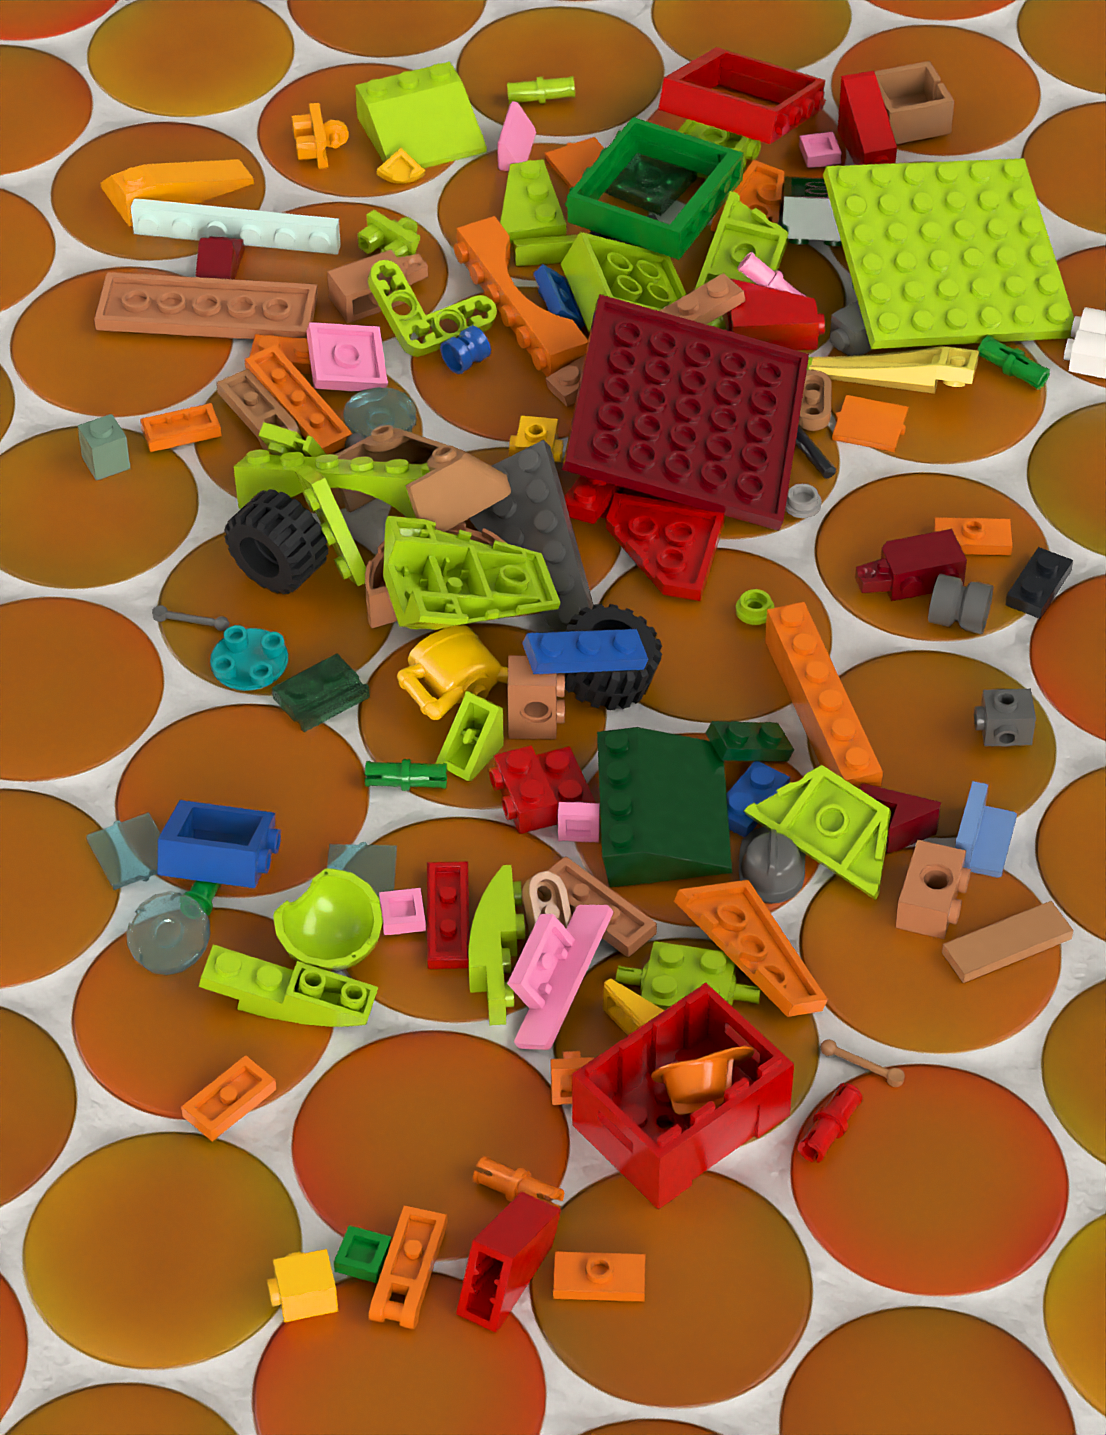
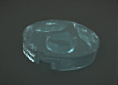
[343,387,417,438]
[126,891,211,975]

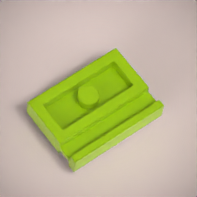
[258,422,326,457]

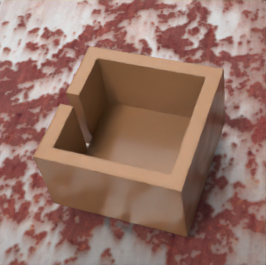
[874,61,954,144]

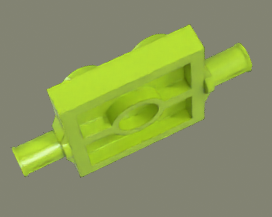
[616,941,761,1011]

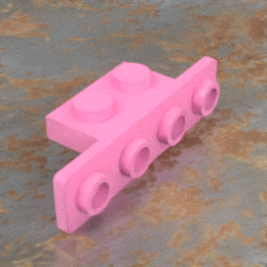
[507,905,613,1050]

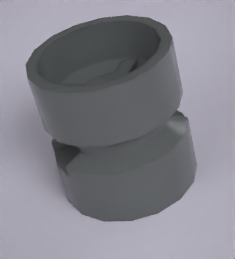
[928,574,993,634]

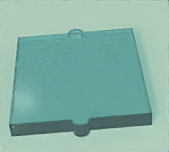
[86,812,161,890]
[327,842,397,898]

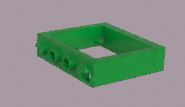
[565,117,743,260]

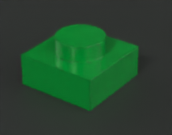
[333,1225,392,1283]

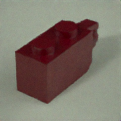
[855,529,967,601]

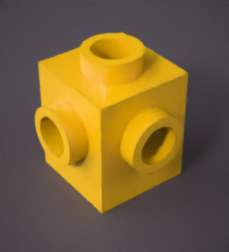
[509,416,564,462]

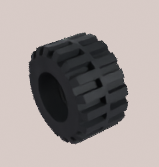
[224,489,329,595]
[565,604,662,710]

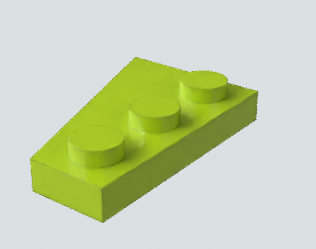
[295,465,366,586]

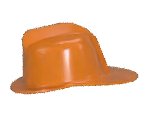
[651,1046,755,1115]

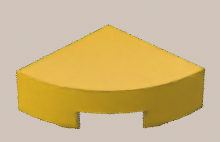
[376,148,425,184]

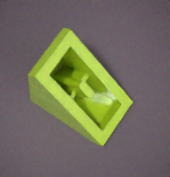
[435,691,504,781]

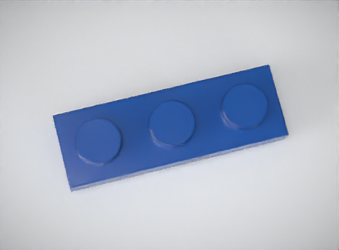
[522,629,648,674]

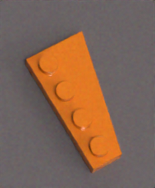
[674,880,828,1017]

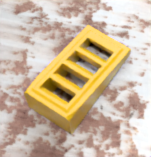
[603,978,664,1035]

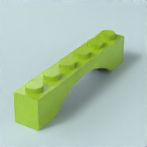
[234,450,430,518]

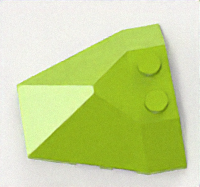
[383,516,560,630]

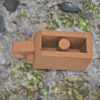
[327,250,428,323]

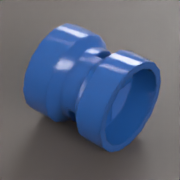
[440,325,491,374]

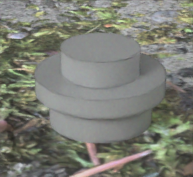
[785,484,822,518]

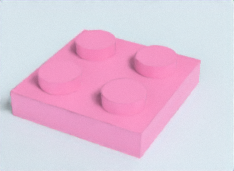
[306,322,388,393]

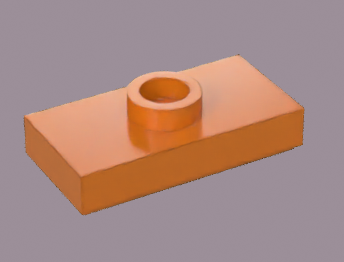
[140,403,222,452]
[934,517,1013,555]
[553,1251,646,1302]

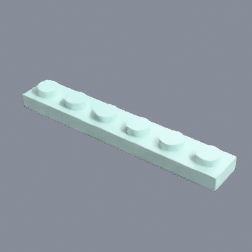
[131,198,341,255]

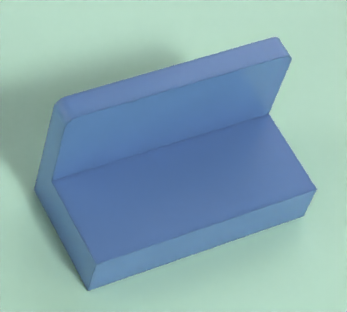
[955,781,1017,878]

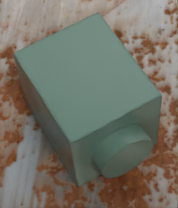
[77,414,131,481]

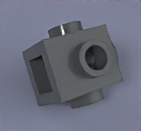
[974,688,1036,746]

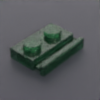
[272,653,370,732]

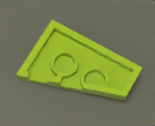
[500,159,566,243]

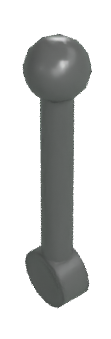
[152,605,229,631]

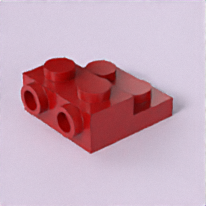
[488,745,596,835]

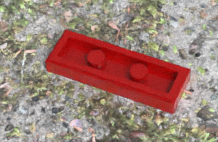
[427,861,470,969]

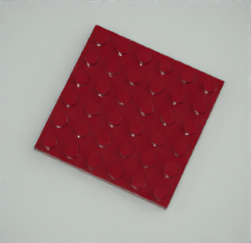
[562,294,809,531]

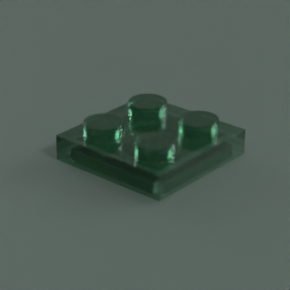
[604,153,697,216]

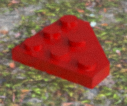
[606,492,725,601]

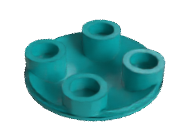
[210,625,288,691]

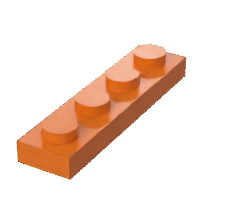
[244,344,353,454]

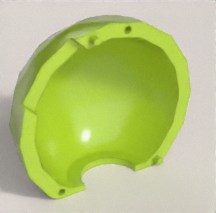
[273,868,383,972]

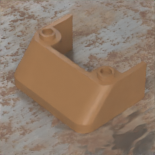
[336,425,511,532]

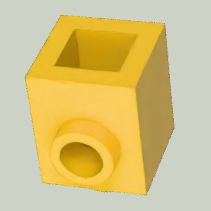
[267,1249,338,1323]

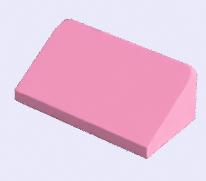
[498,101,536,172]

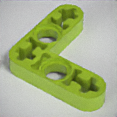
[368,260,497,357]

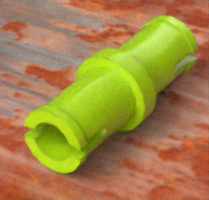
[507,76,575,104]

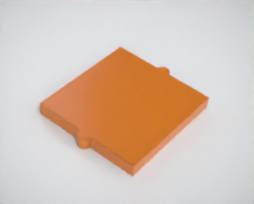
[545,136,622,188]
[832,395,909,452]

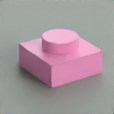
[799,132,841,168]
[558,802,600,842]
[379,888,426,935]

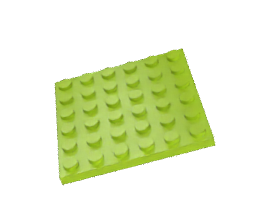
[823,158,1074,349]

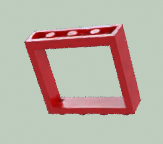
[658,47,826,144]

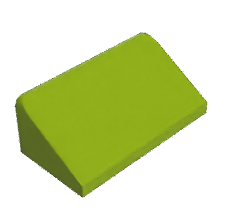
[512,234,578,266]

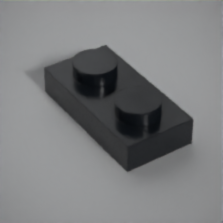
[1005,547,1073,619]

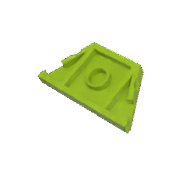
[695,191,789,289]
[744,765,891,900]

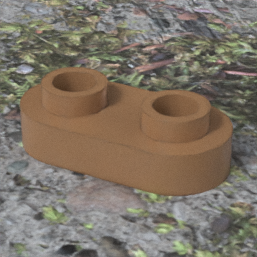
[798,370,831,431]
[522,871,572,935]

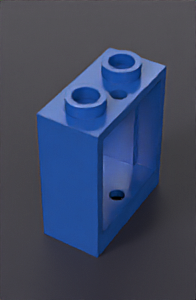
[157,800,281,888]

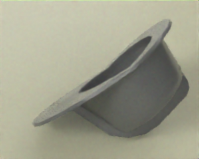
[739,827,805,904]

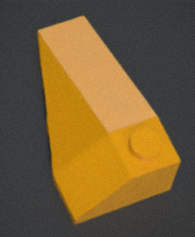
[101,159,254,227]

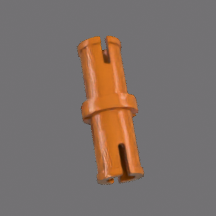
[473,1156,564,1208]

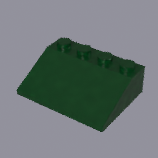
[597,727,733,888]

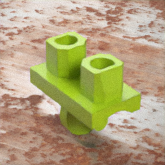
[358,210,420,257]

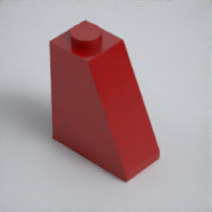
[837,71,897,165]
[726,279,825,350]
[456,1192,561,1333]

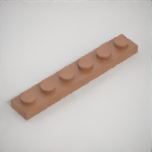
[545,273,746,407]

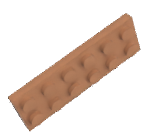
[94,272,318,340]

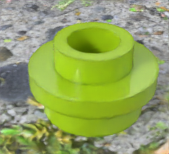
[736,589,775,625]

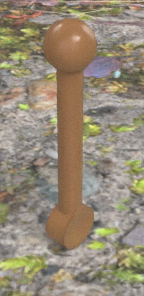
[820,1039,905,1087]

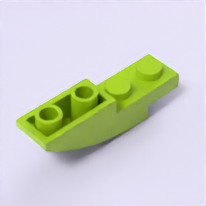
[469,865,525,1026]
[199,944,378,1027]

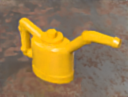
[397,625,508,720]

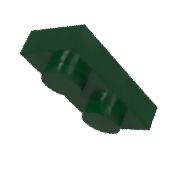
[706,721,794,762]

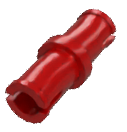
[798,1083,863,1163]

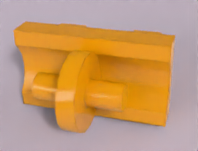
[292,103,349,169]

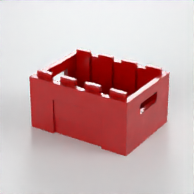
[572,983,794,1209]

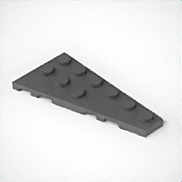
[469,440,594,632]

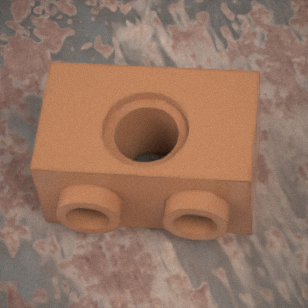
[508,656,565,740]
[895,840,971,939]

